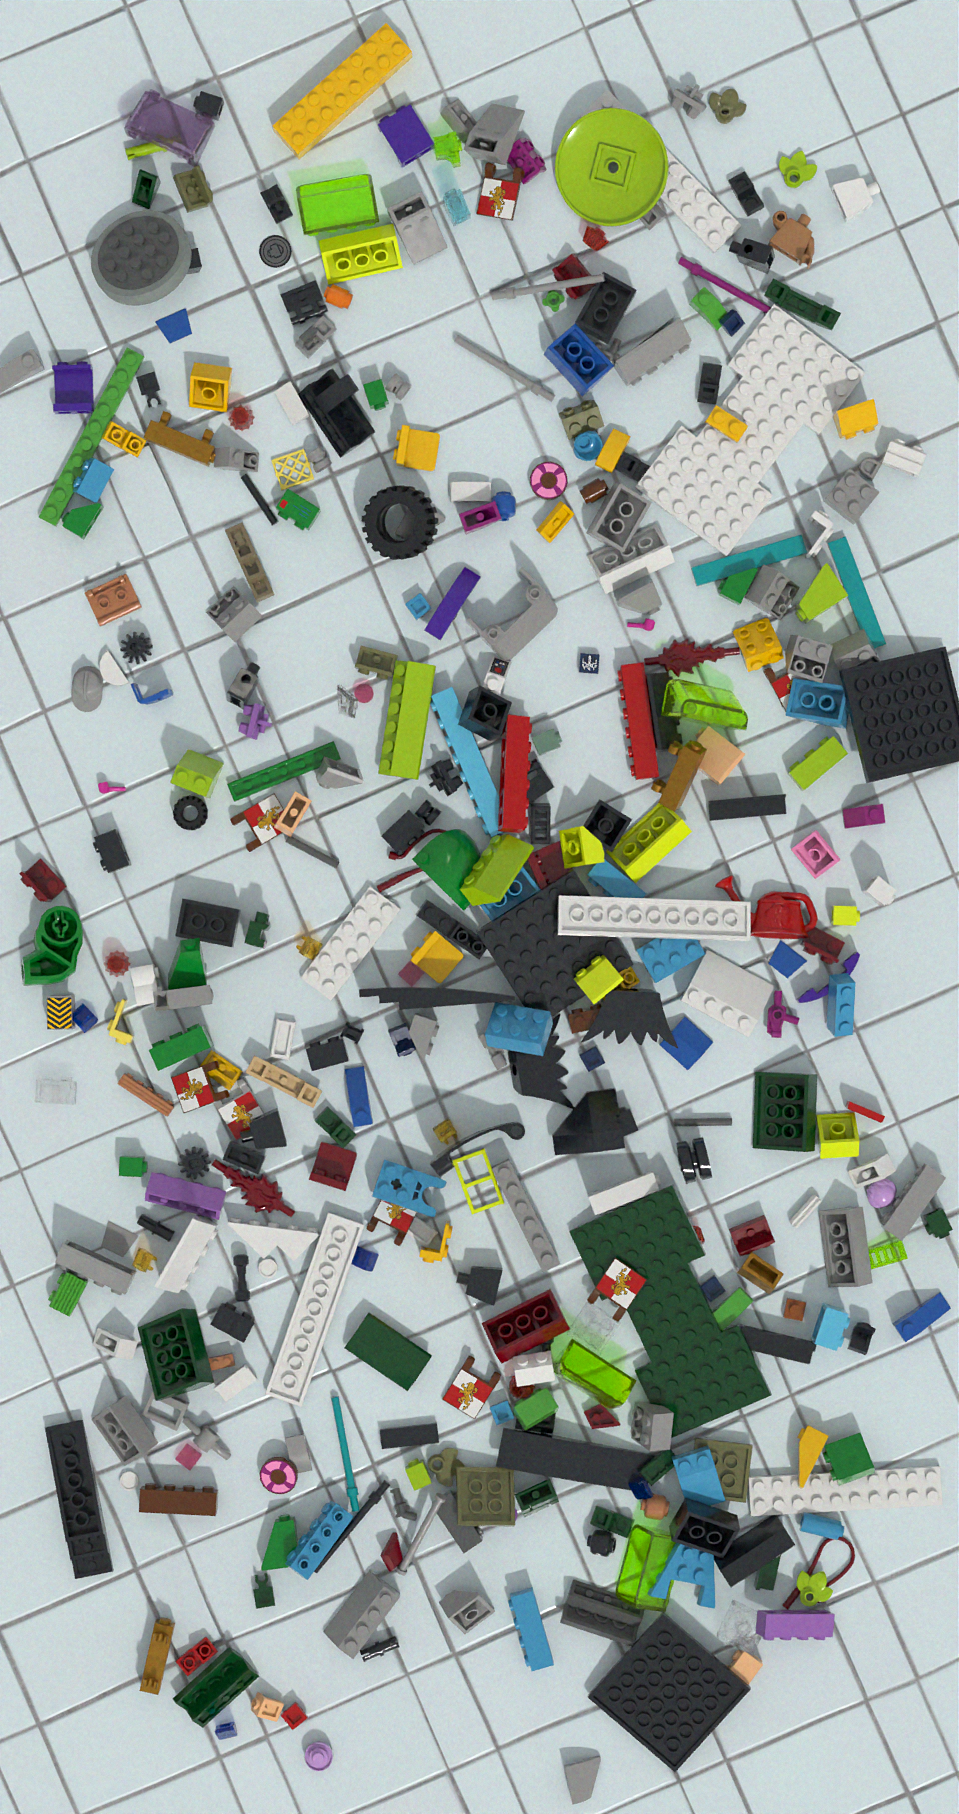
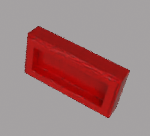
[845,1101,885,1123]

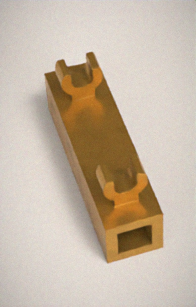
[144,411,216,467]
[651,740,707,812]
[139,1618,175,1695]

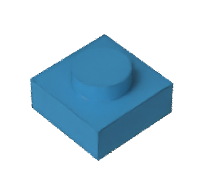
[405,593,432,620]
[490,1400,514,1425]

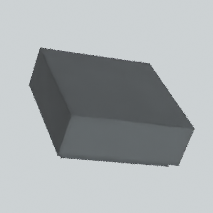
[297,326,318,349]

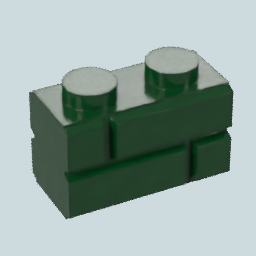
[514,1479,559,1517]

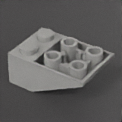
[464,104,525,165]
[387,191,448,265]

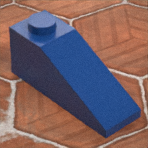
[345,1066,373,1127]
[892,1292,951,1342]

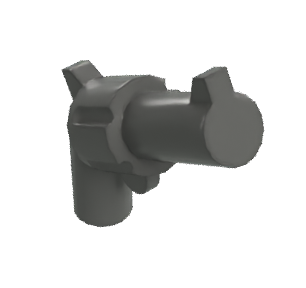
[390,1488,417,1521]

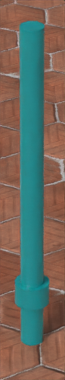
[331,1396,360,1512]

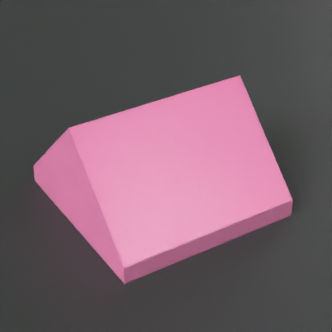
[791,830,841,879]

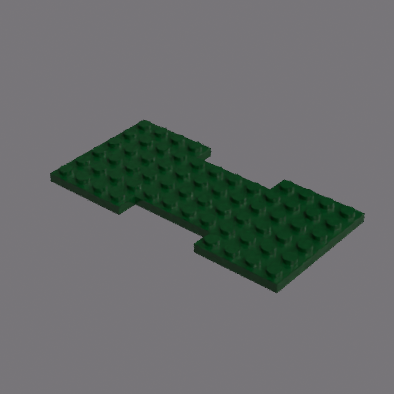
[569,1184,772,1438]

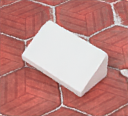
[274,381,309,425]

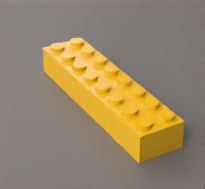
[272,23,412,160]

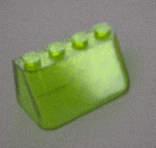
[296,174,379,236]
[661,679,748,730]
[553,1338,637,1409]
[616,1524,676,1612]

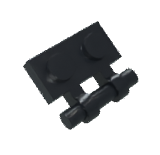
[280,280,328,325]

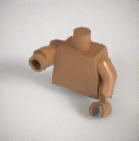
[768,211,814,269]

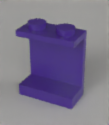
[378,105,435,168]
[52,361,94,414]

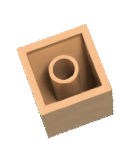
[695,726,745,785]

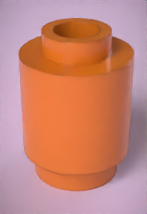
[323,284,353,309]

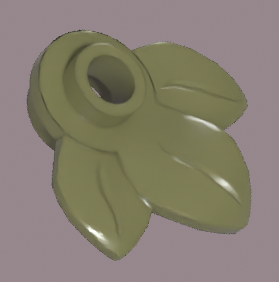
[709,89,747,124]
[428,1448,465,1487]

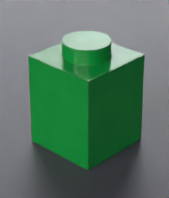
[363,379,389,411]
[119,1156,148,1177]

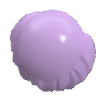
[867,1179,897,1208]

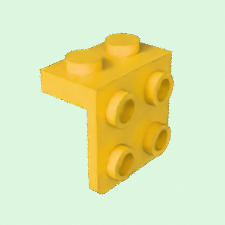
[393,425,440,471]
[733,618,784,672]
[410,931,463,983]
[419,1220,453,1263]

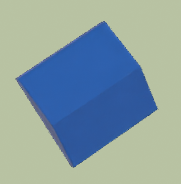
[659,1017,713,1070]

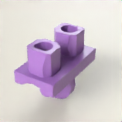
[238,703,272,740]

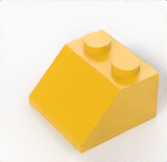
[189,362,232,412]
[833,399,879,440]

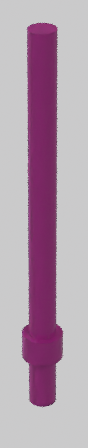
[678,257,771,314]

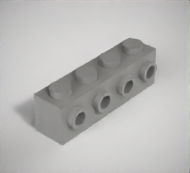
[881,1163,946,1241]

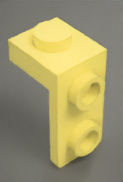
[107,999,135,1045]

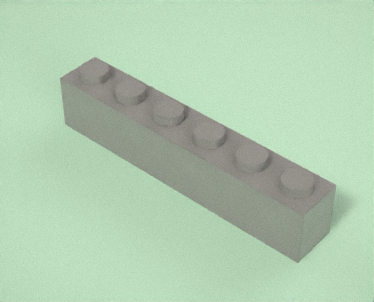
[492,1159,560,1272]

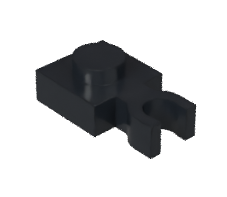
[136,371,162,408]

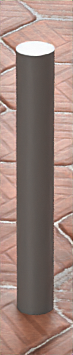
[286,836,340,868]
[674,1118,732,1126]

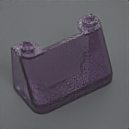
[124,89,215,167]

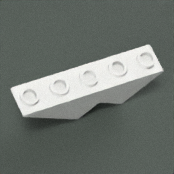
[227,1217,320,1261]

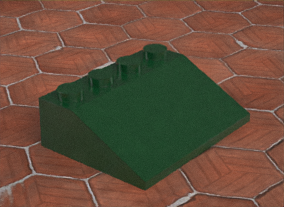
[753,1072,818,1152]
[137,1308,214,1401]

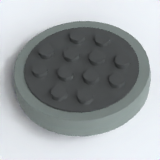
[91,210,192,306]

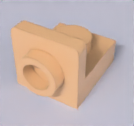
[251,1692,284,1722]

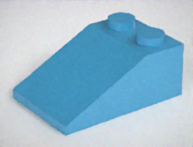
[785,678,849,729]
[480,867,540,921]
[672,1445,725,1506]

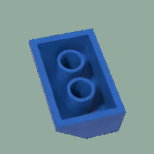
[544,324,614,397]

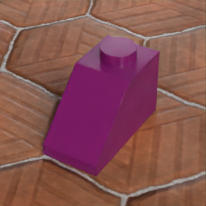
[459,501,502,534]
[842,804,885,829]

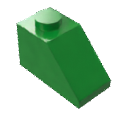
[62,503,104,540]
[718,568,758,605]

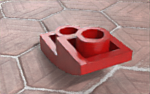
[175,1637,218,1676]

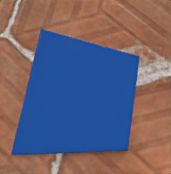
[155,308,192,343]
[768,940,807,978]

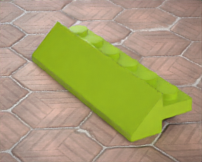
[378,660,436,780]

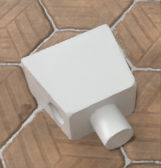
[831,178,880,223]

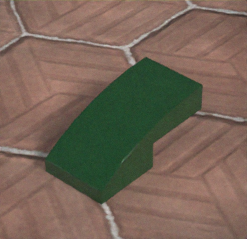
[314,1106,357,1149]
[590,1506,635,1538]

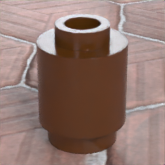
[580,478,609,504]

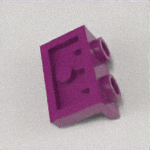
[507,138,547,184]

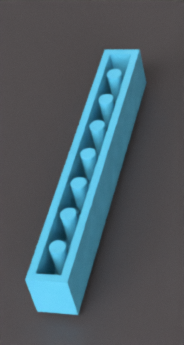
[430,687,504,838]

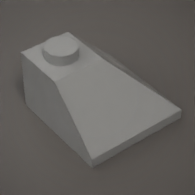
[617,581,662,615]
[316,756,364,789]
[439,1590,495,1634]

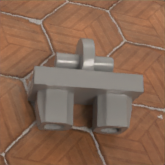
[671,84,707,119]

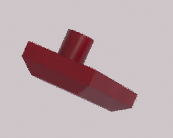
[584,1403,621,1429]
[380,1532,403,1572]

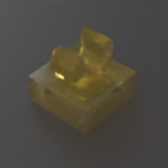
[296,936,323,960]
[433,1118,457,1145]
[132,1248,157,1272]

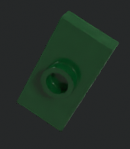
[638,1449,675,1486]

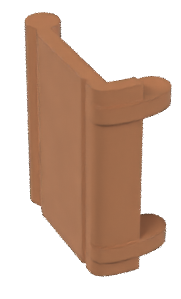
[84,574,142,627]

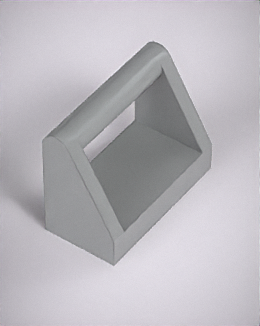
[142,1391,189,1431]

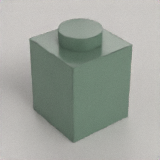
[532,729,562,756]

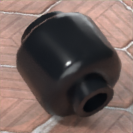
[587,1530,616,1557]

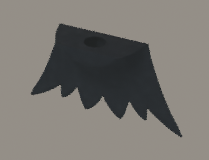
[581,987,678,1048]
[508,1014,574,1109]

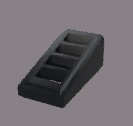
[531,803,551,844]

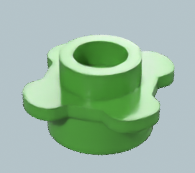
[542,290,565,312]

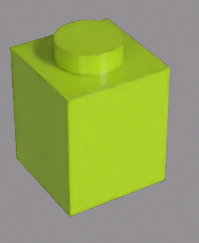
[405,1458,432,1491]

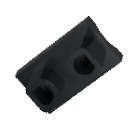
[260,184,293,224]
[429,759,463,797]

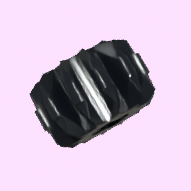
[120,632,153,665]
[178,1146,211,1179]

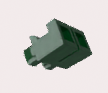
[244,911,271,949]

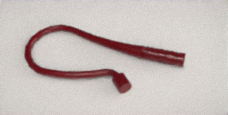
[377,828,446,892]
[782,1537,855,1610]

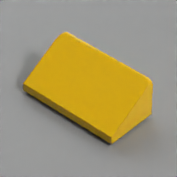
[200,1050,243,1090]

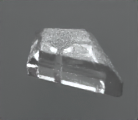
[337,685,358,718]

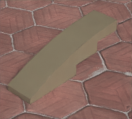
[225,522,275,603]

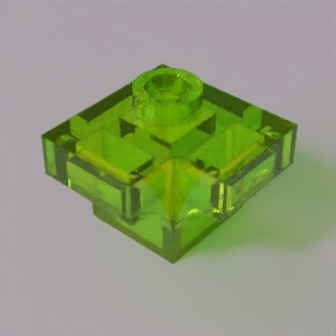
[433,131,462,168]

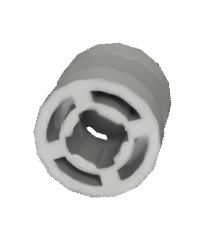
[385,374,412,400]
[306,447,332,473]

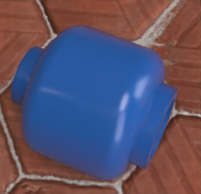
[491,491,516,521]

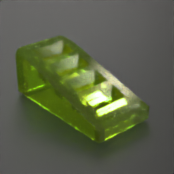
[868,1240,908,1269]

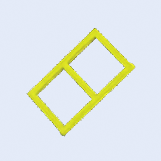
[452,1148,504,1214]

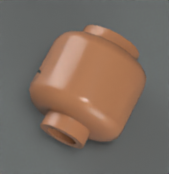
[640,1493,670,1520]

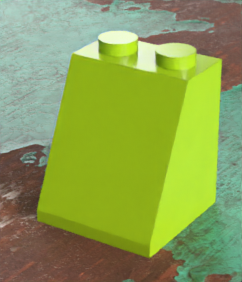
[795,563,848,624]
[170,749,224,799]

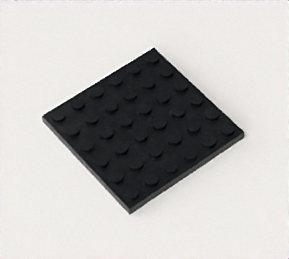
[839,646,959,783]
[476,869,634,1017]
[588,1612,751,1772]

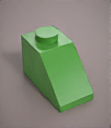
[689,287,727,331]

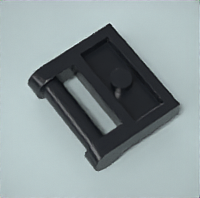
[526,758,554,804]

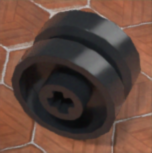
[676,1137,712,1184]

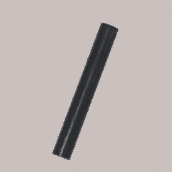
[241,474,279,526]

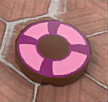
[530,462,568,500]
[259,1457,298,1494]

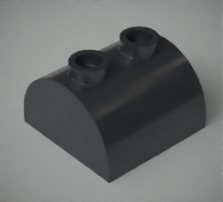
[583,799,632,852]

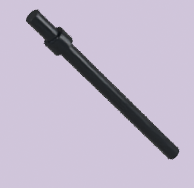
[314,1480,390,1573]

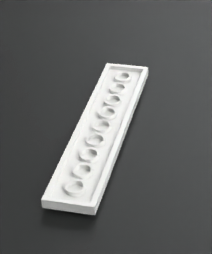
[580,89,742,253]
[557,895,751,941]
[265,1212,365,1407]
[748,1466,943,1516]

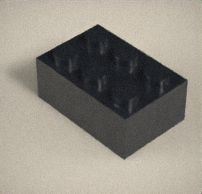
[575,272,637,344]
[175,898,241,947]
[669,1498,740,1558]

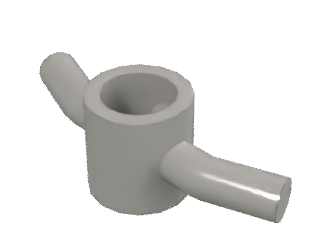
[182,1417,231,1460]

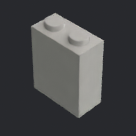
[153,985,214,1011]

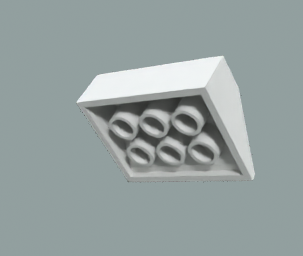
[680,950,775,1037]
[155,1214,218,1293]

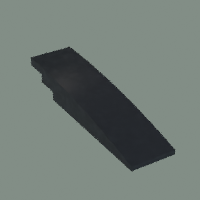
[359,987,515,1010]
[45,1420,114,1579]
[496,1428,654,1493]

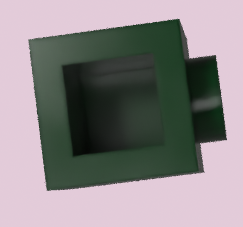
[923,1207,953,1239]

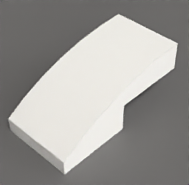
[450,482,491,502]

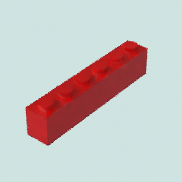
[617,662,659,780]
[498,715,532,833]

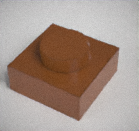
[783,1298,806,1321]

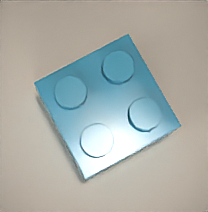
[811,1303,850,1351]

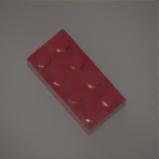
[482,1289,570,1364]

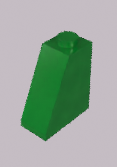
[168,938,207,990]
[261,1514,299,1571]

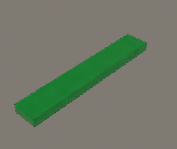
[227,741,341,802]

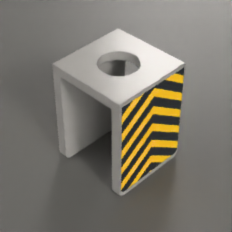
[47,995,75,1030]

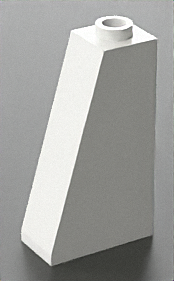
[587,1171,661,1215]

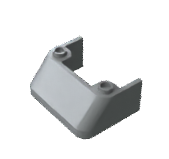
[466,567,558,660]

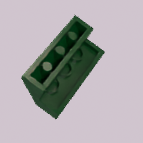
[344,1313,432,1391]
[173,1646,259,1728]

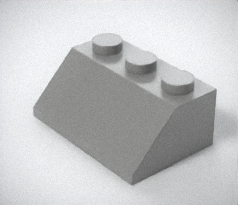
[586,483,652,553]
[91,1396,158,1466]

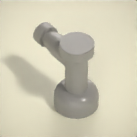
[595,338,621,365]

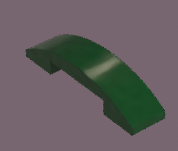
[764,278,841,331]

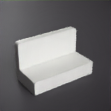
[214,1363,257,1402]

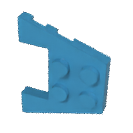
[647,1543,715,1609]

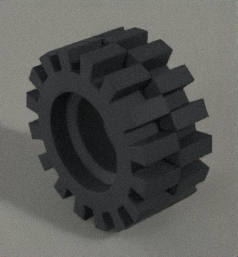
[173,795,208,830]

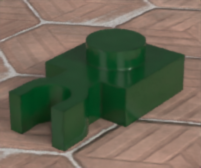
[253,1573,275,1609]

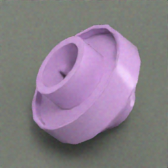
[304,1741,333,1771]

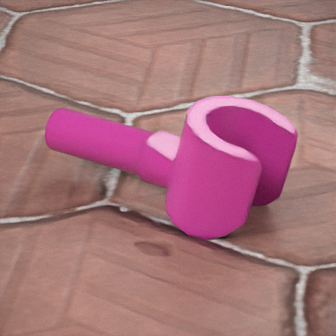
[627,618,655,631]
[98,782,126,794]

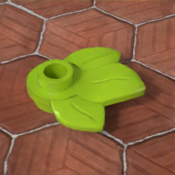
[779,151,817,188]
[796,1570,833,1607]

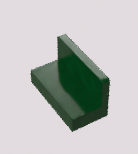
[754,1555,781,1591]

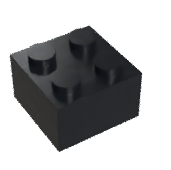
[458,685,512,741]

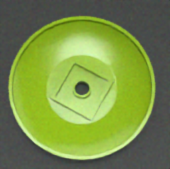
[555,108,669,226]

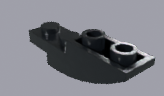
[415,899,487,959]

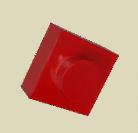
[280,1702,308,1730]

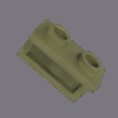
[173,165,213,213]
[559,400,604,440]
[355,646,398,680]

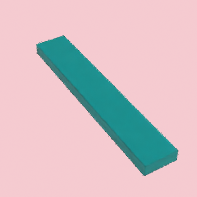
[691,534,807,586]
[827,536,886,649]

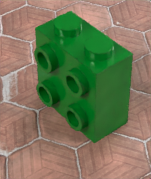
[822,1433,875,1486]

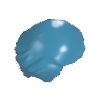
[573,431,603,461]

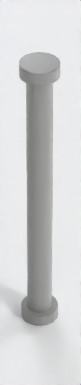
[395,1493,447,1576]

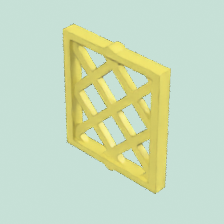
[271,449,314,490]

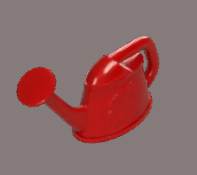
[715,875,818,939]

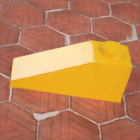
[797,1425,829,1489]

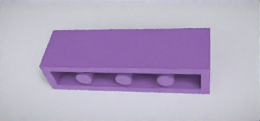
[145,1172,226,1220]
[756,1610,835,1641]

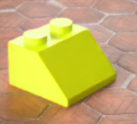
[559,826,605,869]
[574,955,624,1004]
[816,1112,859,1159]

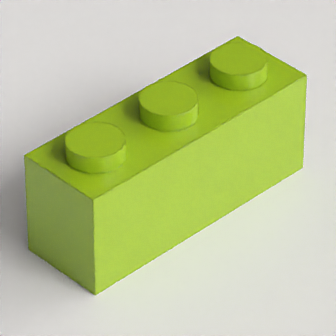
[788,736,848,791]

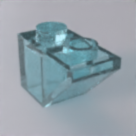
[443,189,471,226]

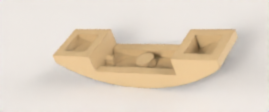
[245,1055,322,1108]

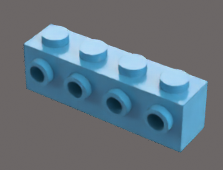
[285,1501,353,1580]

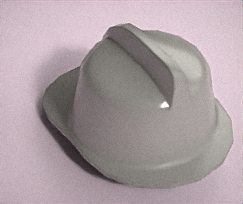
[71,666,103,712]

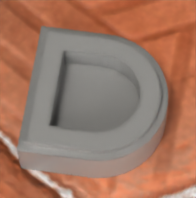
[859,458,882,481]

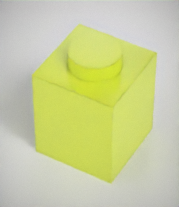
[831,906,860,926]

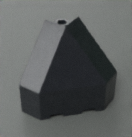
[552,1088,625,1155]

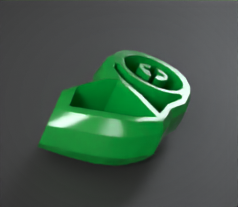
[21,906,83,986]

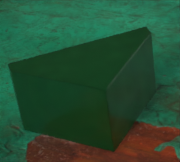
[132,169,161,209]

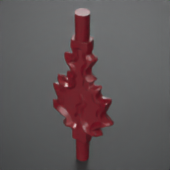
[644,639,740,677]
[212,1159,295,1218]

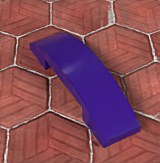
[424,567,481,641]
[796,952,860,1003]

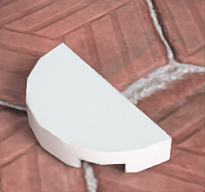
[100,651,129,686]

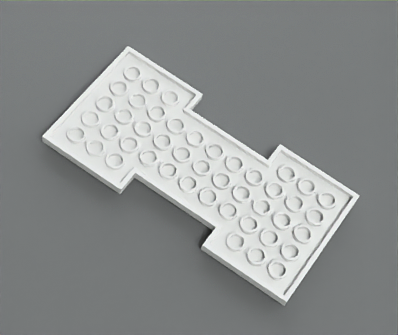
[635,304,865,557]

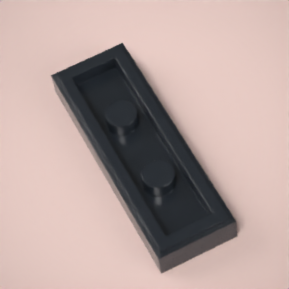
[380,1423,439,1449]

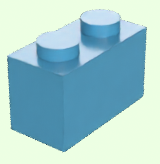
[73,457,114,503]

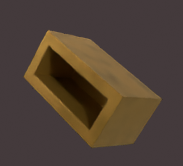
[737,1252,784,1294]

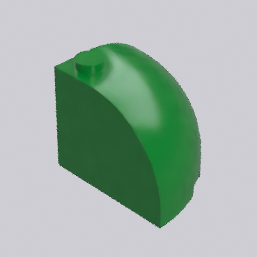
[412,829,480,911]

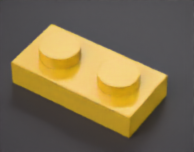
[705,405,748,443]
[536,501,574,543]

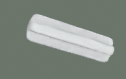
[790,1195,821,1228]

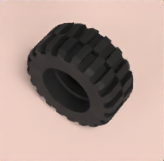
[361,485,439,560]

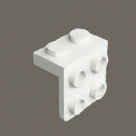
[805,510,834,559]

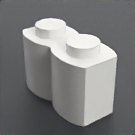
[130,964,163,1006]

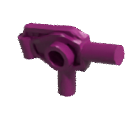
[767,991,800,1038]

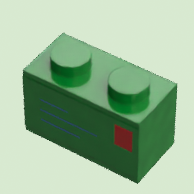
[276,489,321,531]

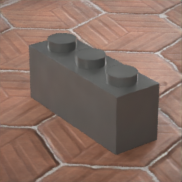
[431,1490,484,1553]

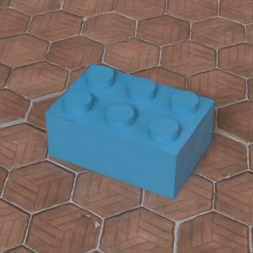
[636,938,705,983]
[485,1002,553,1056]

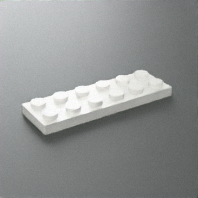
[301,886,401,1001]

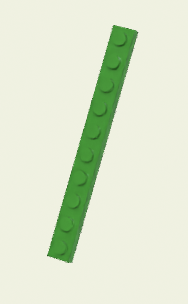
[39,348,145,527]

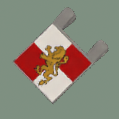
[213,1078,264,1141]

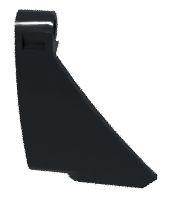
[430,1122,525,1177]

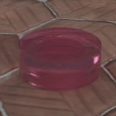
[354,684,374,703]

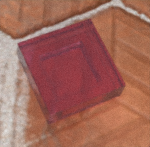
[398,960,425,987]
[175,1443,202,1470]

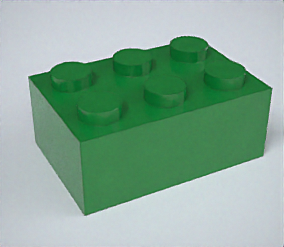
[149,1023,214,1071]

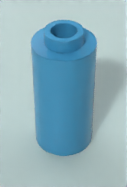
[799,1512,844,1540]

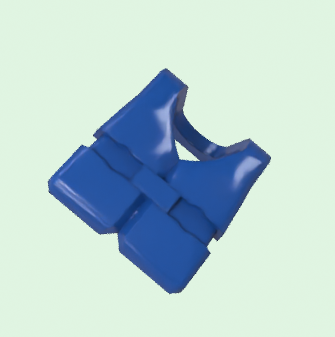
[131,683,173,705]

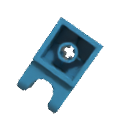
[371,1160,447,1217]

